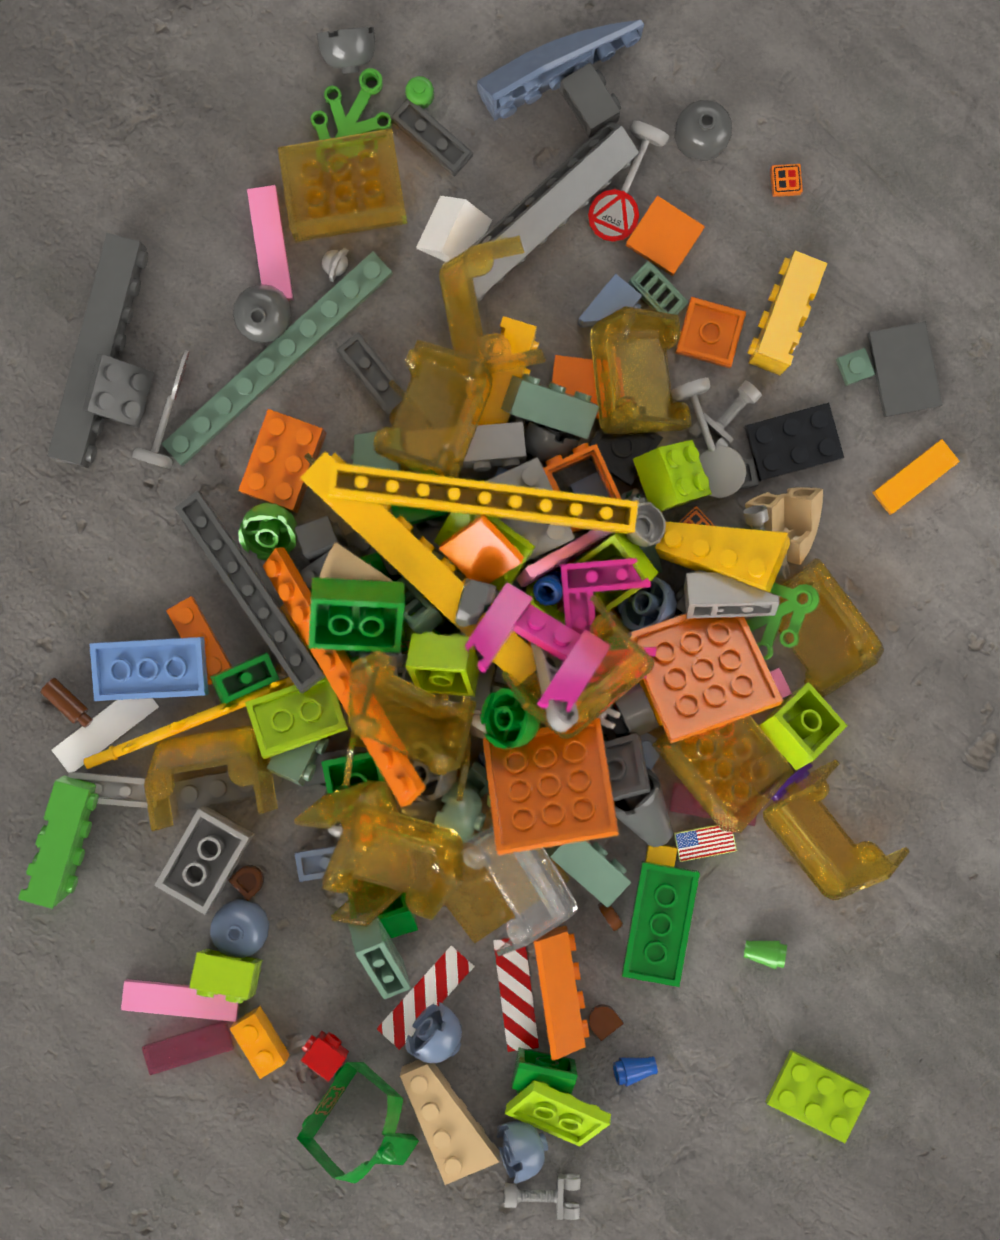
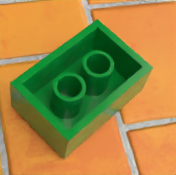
[308,577,405,653]

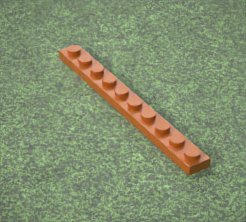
[262,547,426,807]

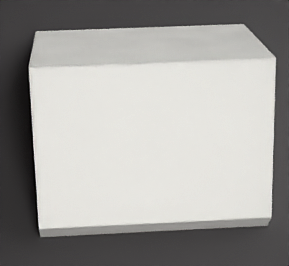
[416,196,492,264]

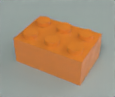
[238,409,327,513]

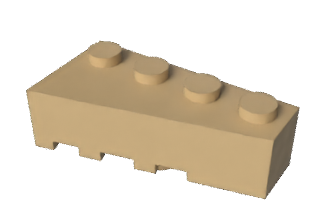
[400,1060,500,1185]

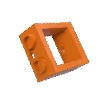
[543,443,622,534]

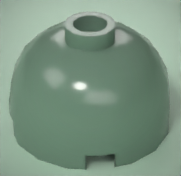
[433,782,486,842]

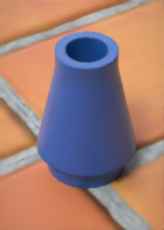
[533,571,563,605]
[613,1056,658,1087]

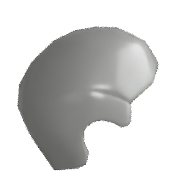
[625,502,666,547]

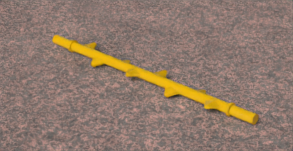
[83,655,351,769]

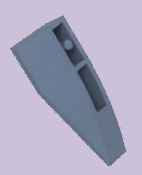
[477,20,644,121]

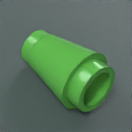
[743,940,787,969]

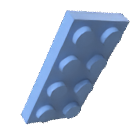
[90,637,209,701]

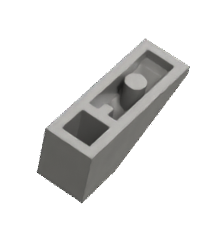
[684,571,779,619]

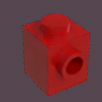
[301,1030,349,1082]

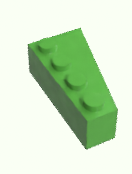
[18,775,99,909]

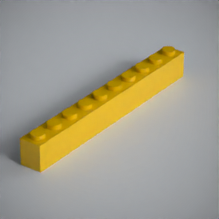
[300,452,537,686]
[328,463,638,534]

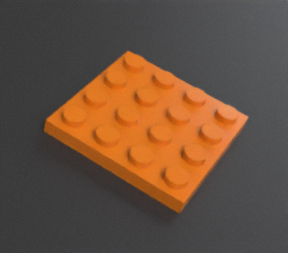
[625,614,783,743]
[483,718,619,855]

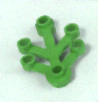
[311,68,392,173]
[746,583,820,660]

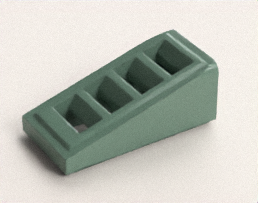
[628,261,689,324]
[396,576,443,634]

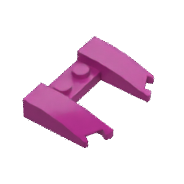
[561,558,657,683]
[465,582,611,712]

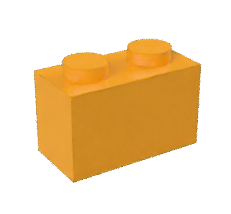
[230,1006,290,1079]

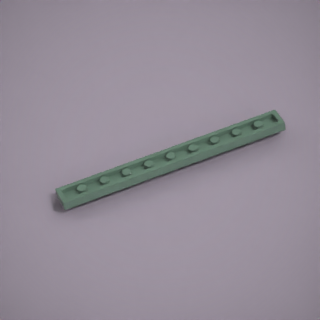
[162,251,393,466]

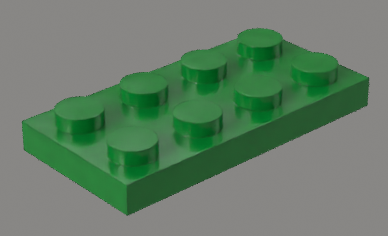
[622,861,700,987]

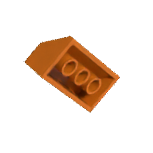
[533,926,590,1060]

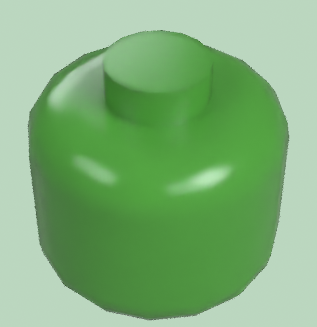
[405,76,434,109]

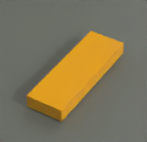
[872,439,960,515]

